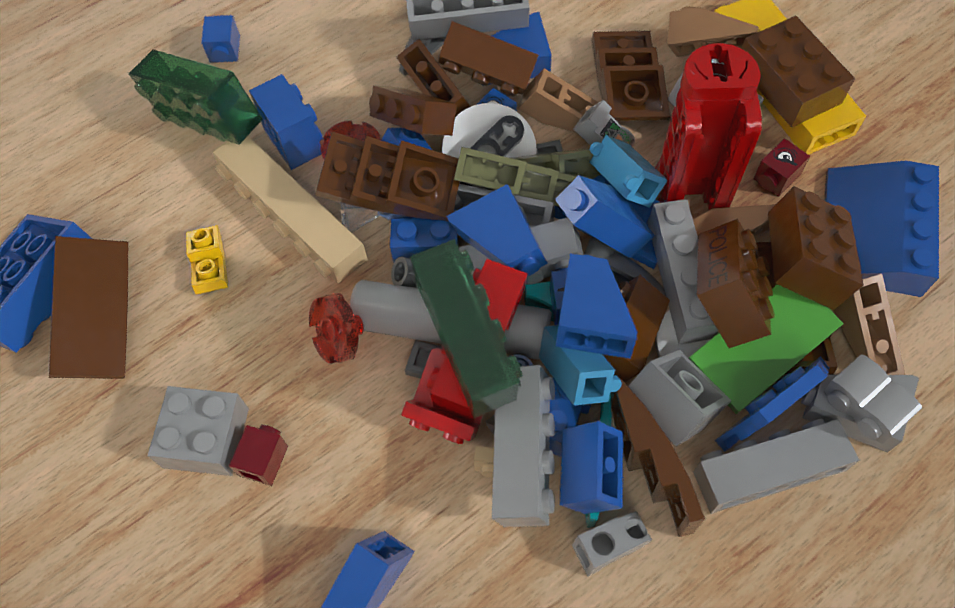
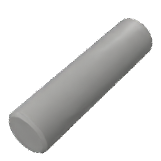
[349,280,552,360]

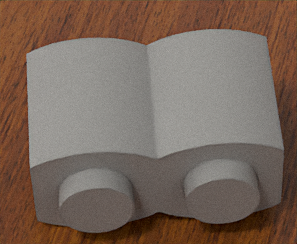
[824,354,923,445]

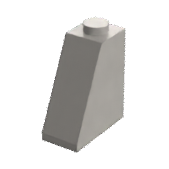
[801,375,919,453]

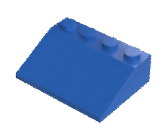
[824,160,939,297]
[0,214,93,353]

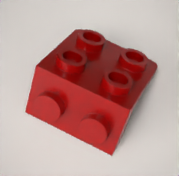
[401,348,497,444]

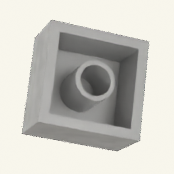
[628,350,732,447]
[147,386,249,476]

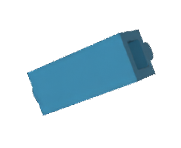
[590,135,667,208]
[539,326,622,405]

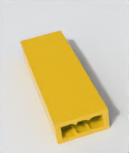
[714,0,866,155]

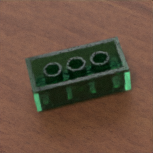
[128,49,263,145]
[410,239,523,418]

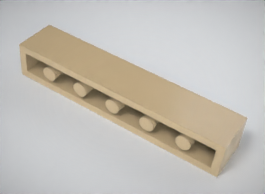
[212,131,368,284]

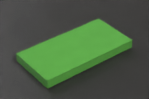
[688,285,844,414]

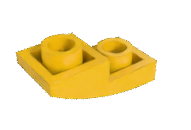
[186,225,228,295]

